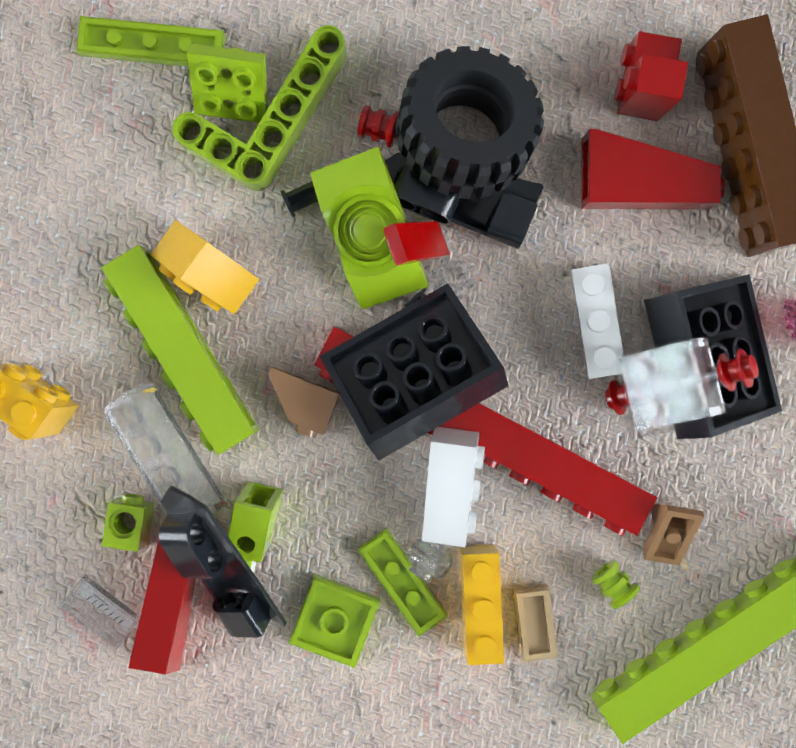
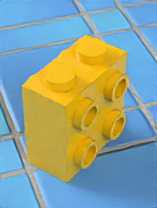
[0,362,79,440]

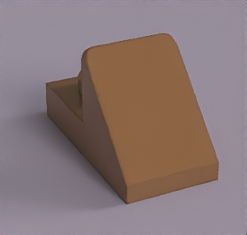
[642,504,704,565]

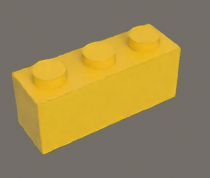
[459,544,504,665]

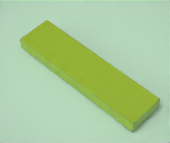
[76,16,225,67]

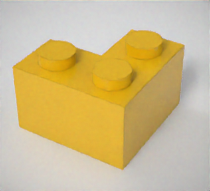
[150,219,259,314]

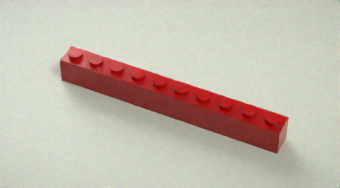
[314,326,658,536]

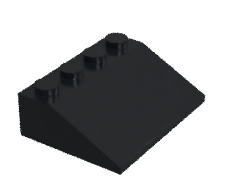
[644,274,782,439]
[320,283,509,461]

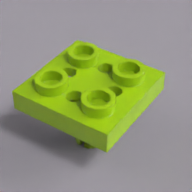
[187,43,268,123]

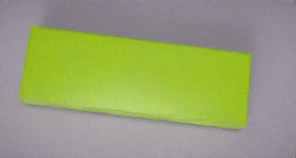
[357,527,448,637]

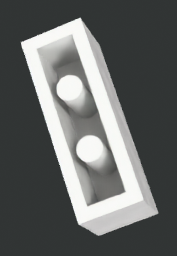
[571,263,627,379]
[422,427,485,547]

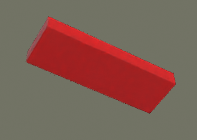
[383,221,450,266]

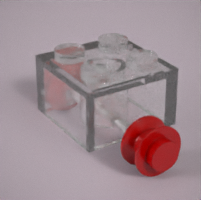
[605,338,758,431]

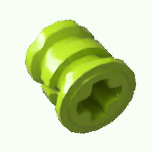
[591,560,640,609]

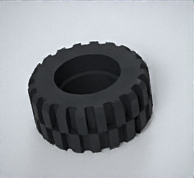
[396,46,544,199]

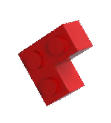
[614,31,688,122]

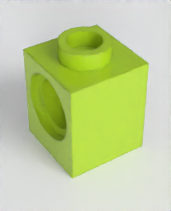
[101,493,154,552]

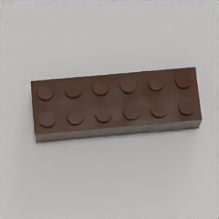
[696,14,796,257]

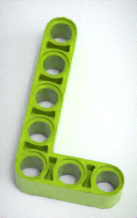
[172,25,346,191]

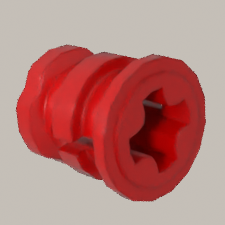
[357,105,399,148]

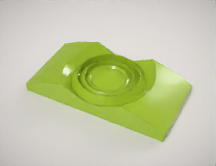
[310,146,429,310]

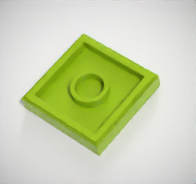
[288,574,380,668]

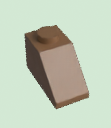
[268,367,340,438]

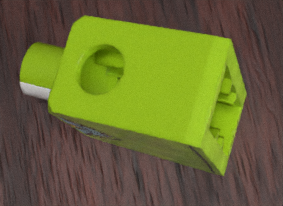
[228,481,283,573]

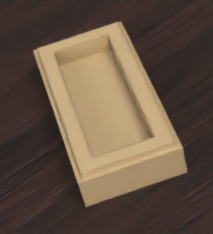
[512,584,558,662]

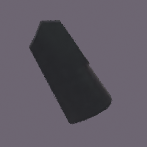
[385,153,544,249]
[159,485,287,638]

